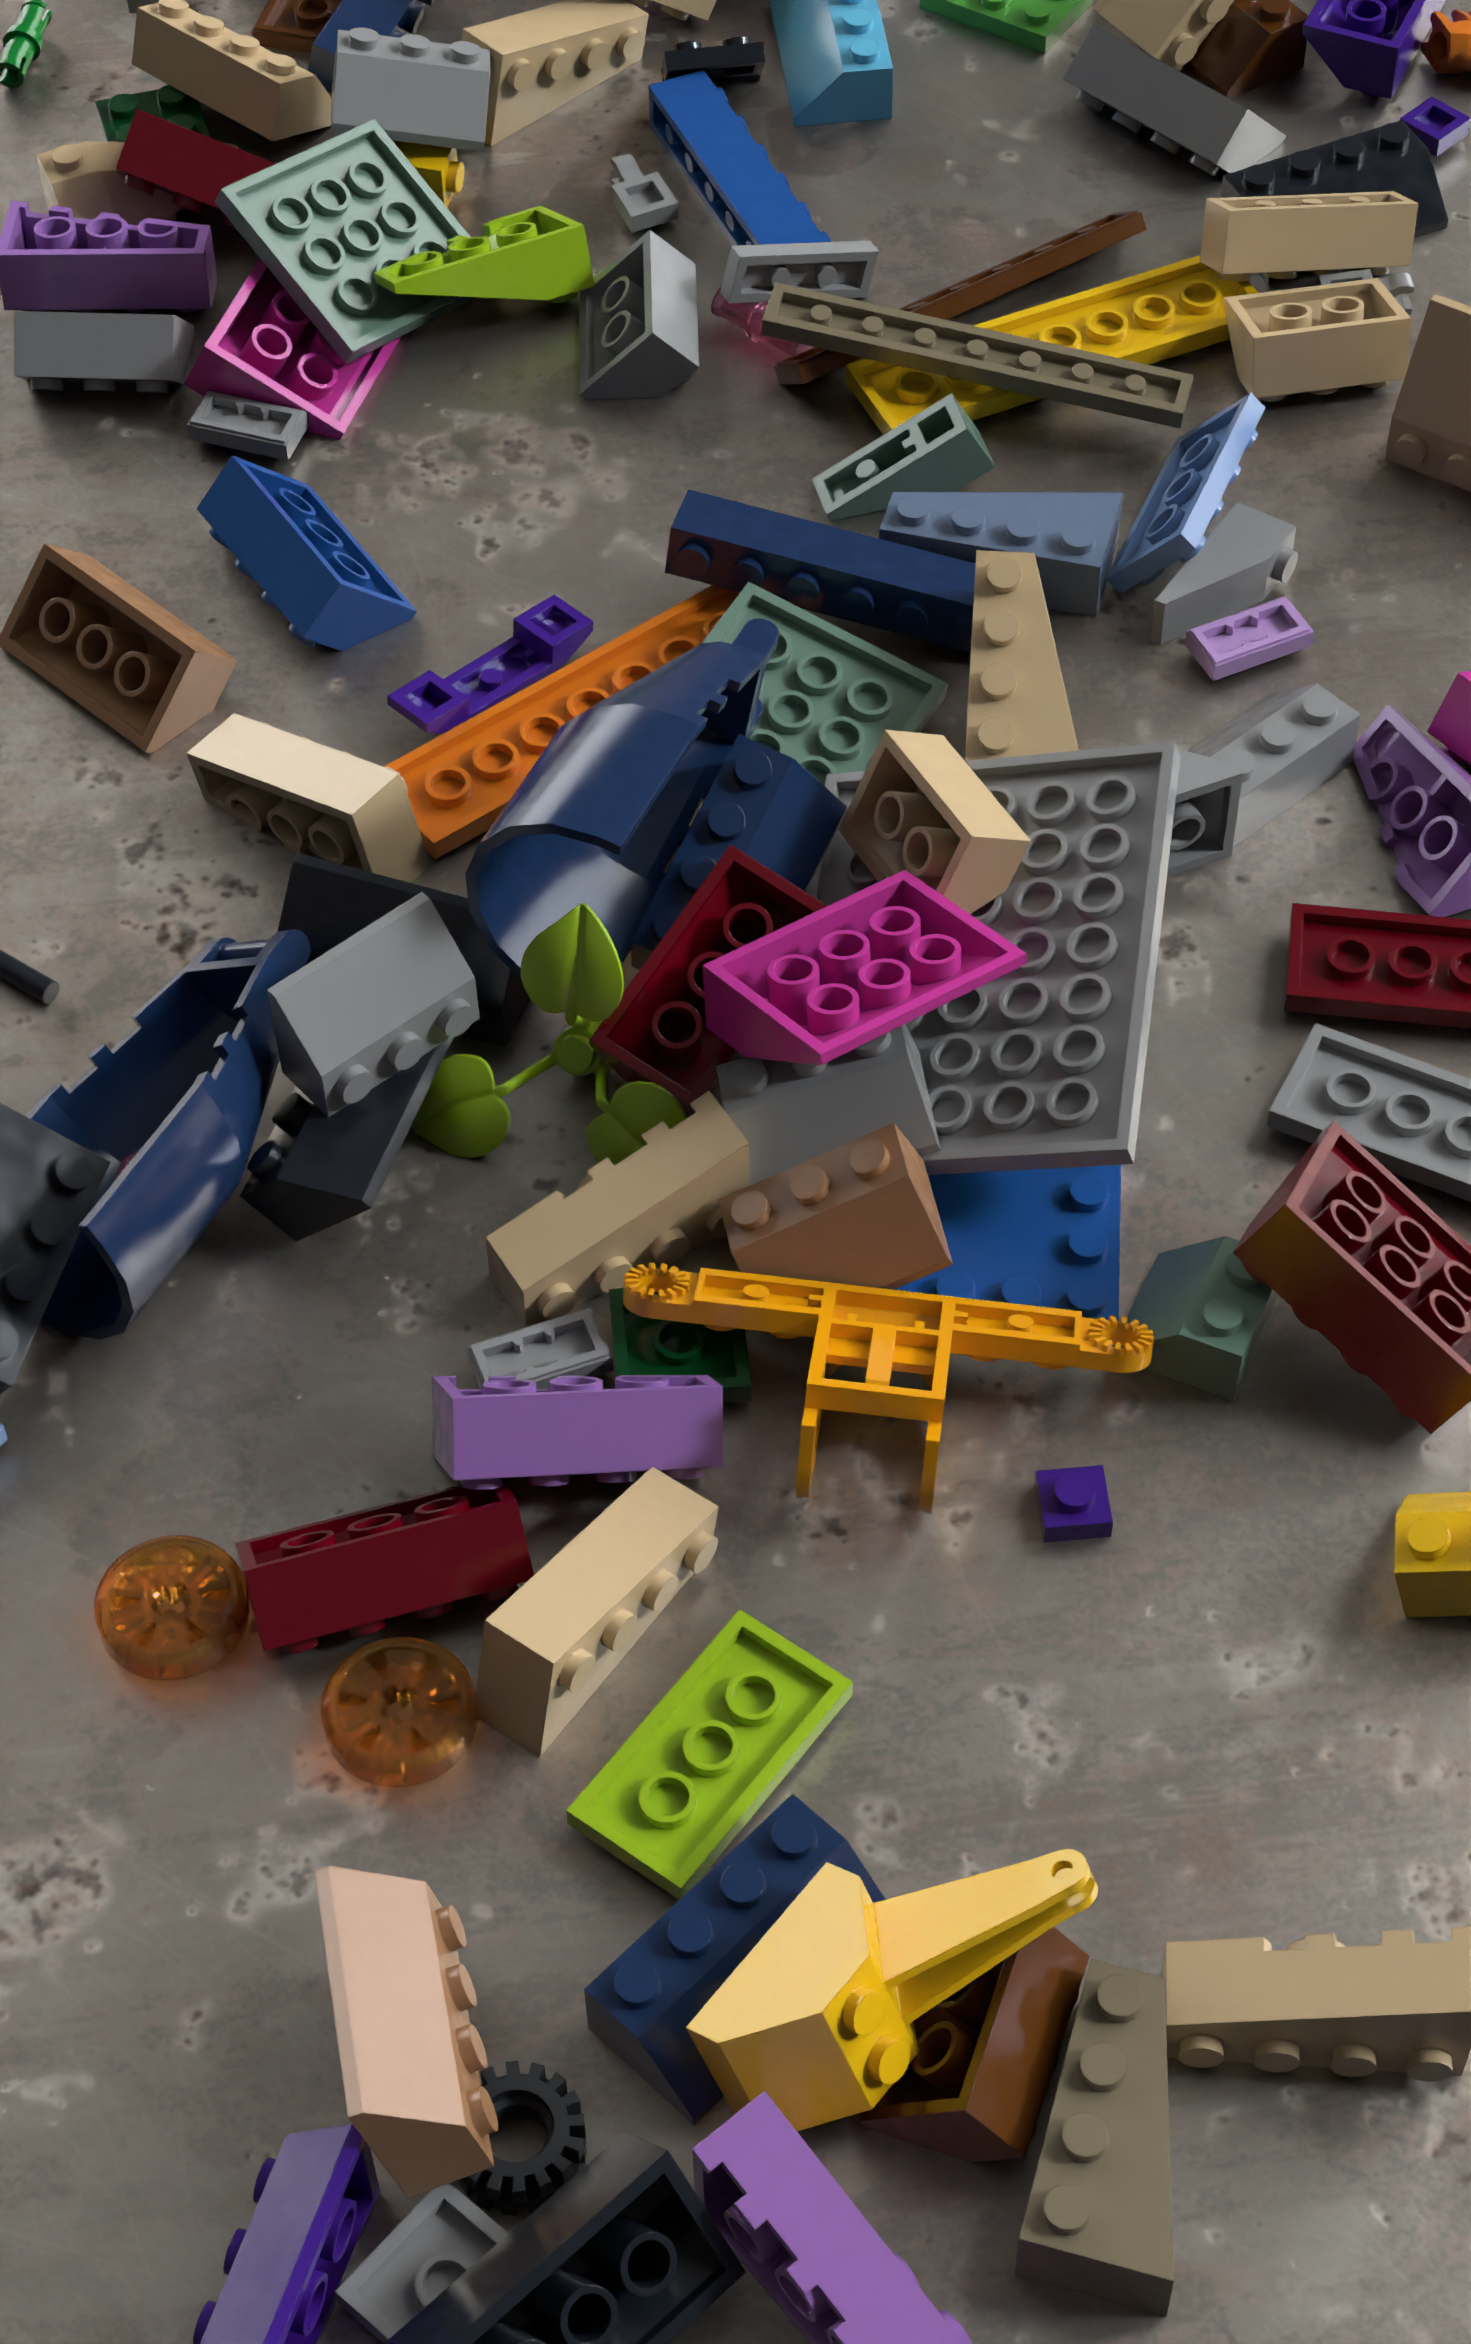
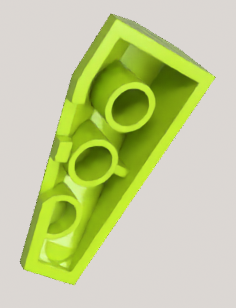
[374,205,595,303]

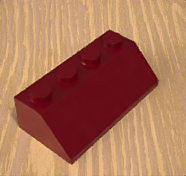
[589,845,827,1118]
[235,1482,534,1655]

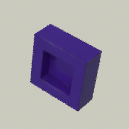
[1400,96,1471,157]
[1034,1465,1113,1543]

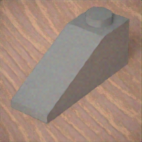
[1151,501,1298,645]

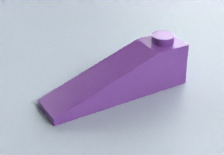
[1354,704,1471,917]

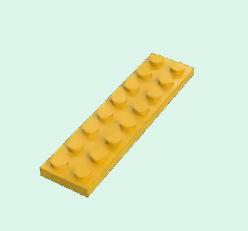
[845,255,1258,435]

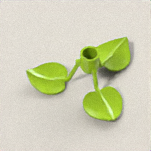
[411,903,687,1165]

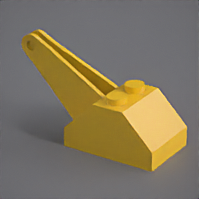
[686,1849,1098,2131]

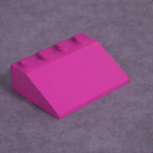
[184,259,401,440]
[702,870,1027,1065]

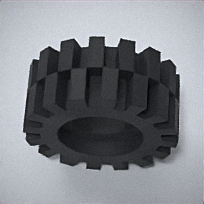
[459,2061,587,2216]

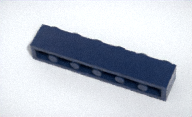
[664,489,976,652]

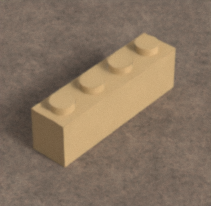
[1200,191,1418,281]

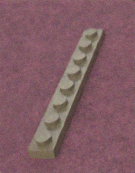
[761,282,1194,429]

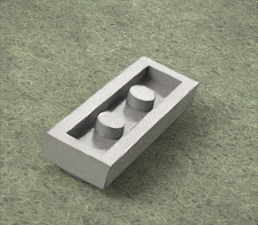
[720,241,879,303]

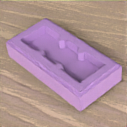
[1185,596,1314,681]

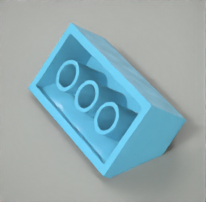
[770,0,893,127]

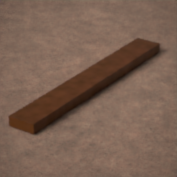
[774,211,1147,384]

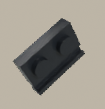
[661,36,766,85]

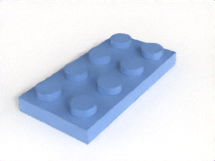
[1106,393,1266,594]

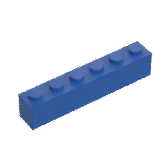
[648,70,831,246]

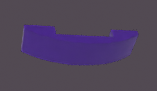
[387,595,593,733]

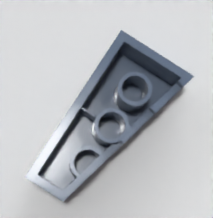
[879,492,1123,617]

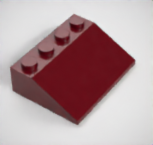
[1233,1120,1471,1434]

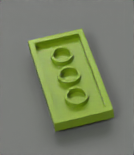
[566,1609,853,1900]

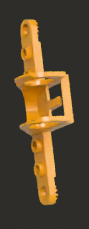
[623,1263,1154,1514]

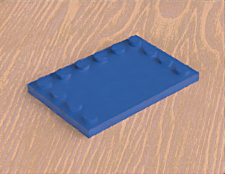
[895,1165,1121,1321]

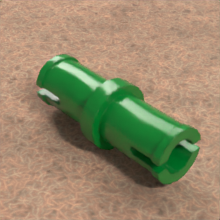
[0,0,52,88]

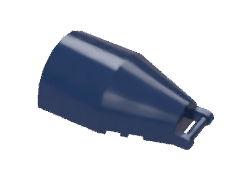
[465,618,779,980]
[26,929,311,1340]

